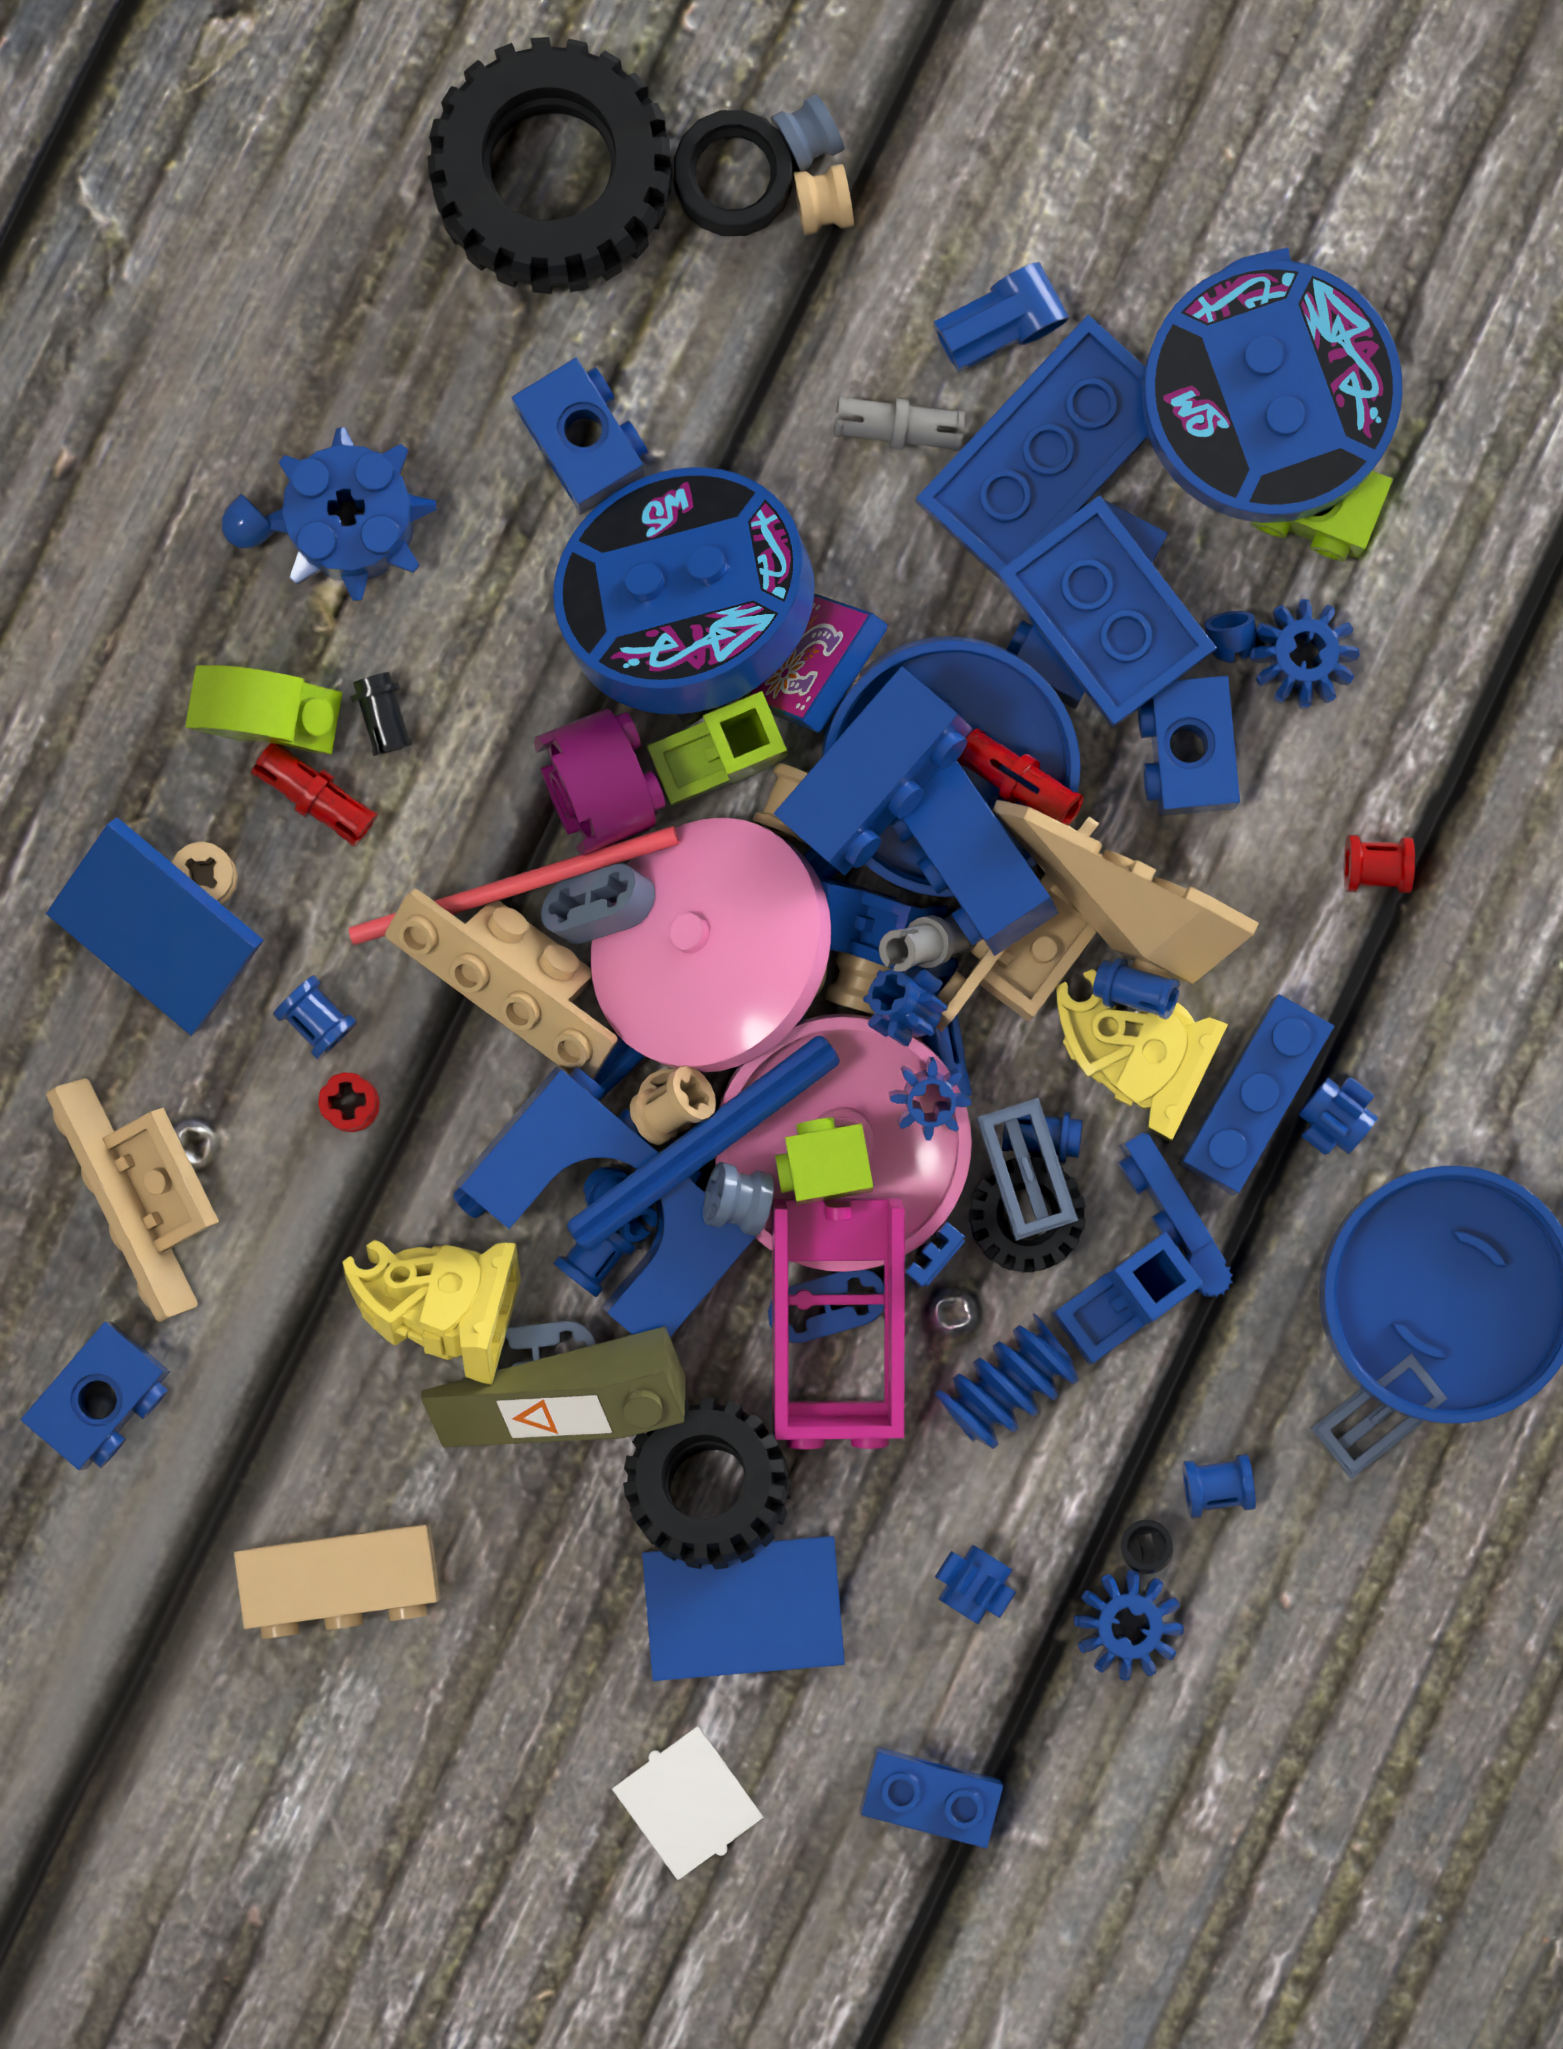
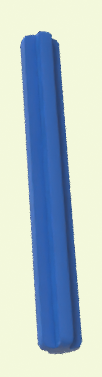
[567,1035,840,1251]

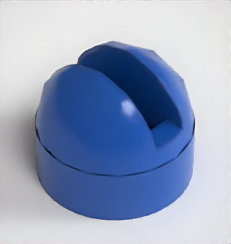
[222,493,275,548]
[1204,611,1257,663]

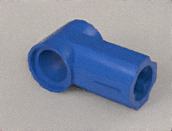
[933,262,1070,373]

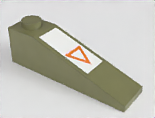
[421,1326,686,1447]

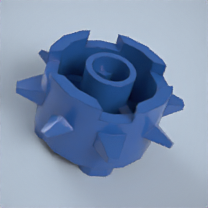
[264,427,437,601]

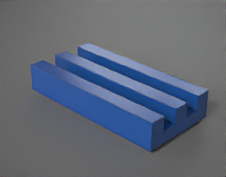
[905,1222,965,1288]

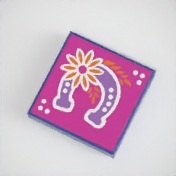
[748,593,888,733]

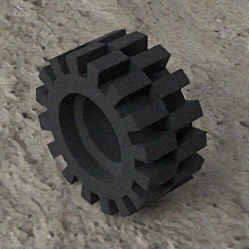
[969,1156,1086,1273]

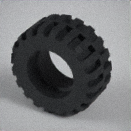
[427,37,672,294]

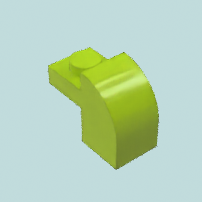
[185,665,343,754]
[647,691,788,807]

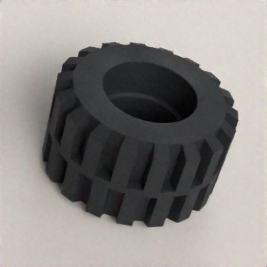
[623,1397,791,1570]

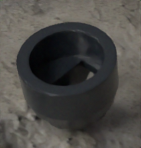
[1121,1520,1173,1574]

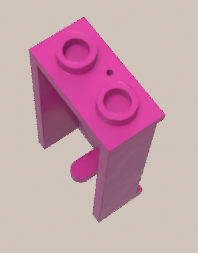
[772,1198,905,1450]

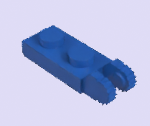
[1117,1132,1233,1297]

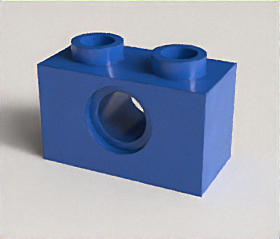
[512,357,648,515]
[1137,676,1240,816]
[20,1321,170,1470]
[860,1746,1003,1849]

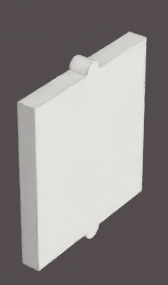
[612,1725,764,1880]

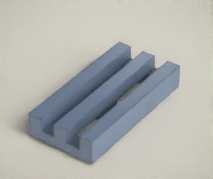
[976,1098,1078,1241]
[1310,1353,1448,1479]

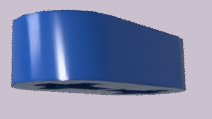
[768,1269,884,1343]

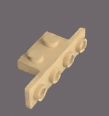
[936,816,1099,1032]
[385,889,617,1079]
[46,1078,219,1322]

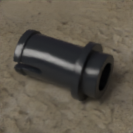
[351,672,413,756]

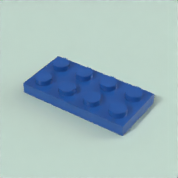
[915,315,1148,578]

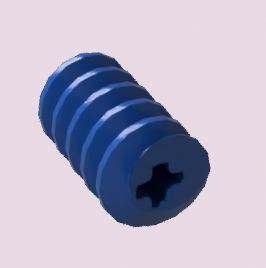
[934,1313,1079,1449]

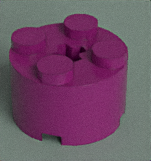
[534,708,666,855]

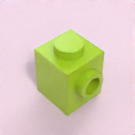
[775,1118,874,1206]

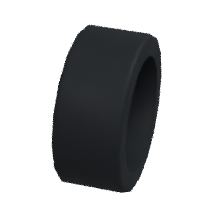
[674,110,792,236]

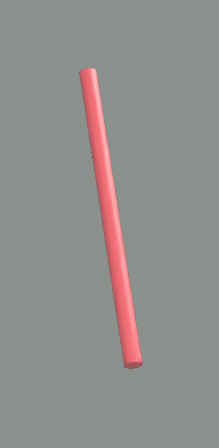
[349,826,679,945]

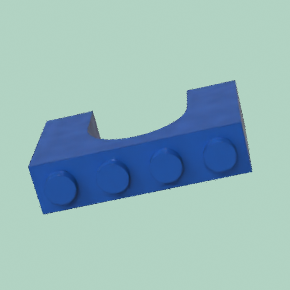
[456,1066,756,1337]

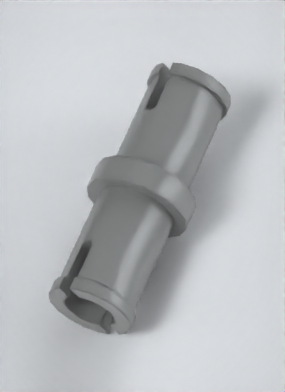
[834,396,965,451]
[879,914,976,972]

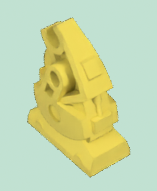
[1056,969,1228,1142]
[342,1240,521,1385]

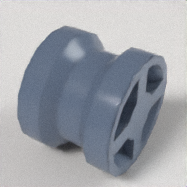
[771,93,845,172]
[703,1162,774,1236]

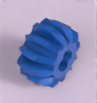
[1249,599,1360,709]
[1073,1570,1184,1681]

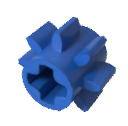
[863,966,948,1046]
[889,1056,971,1141]
[1298,1077,1378,1155]
[935,1544,1016,1625]

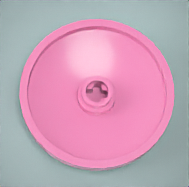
[591,818,831,1073]
[715,1014,972,1272]

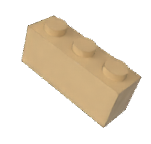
[234,1523,441,1639]

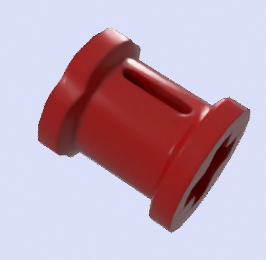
[1343,835,1415,893]
[318,1072,380,1133]

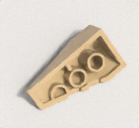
[992,800,1259,984]

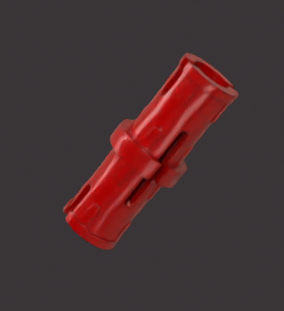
[957,728,1084,826]
[251,743,378,847]

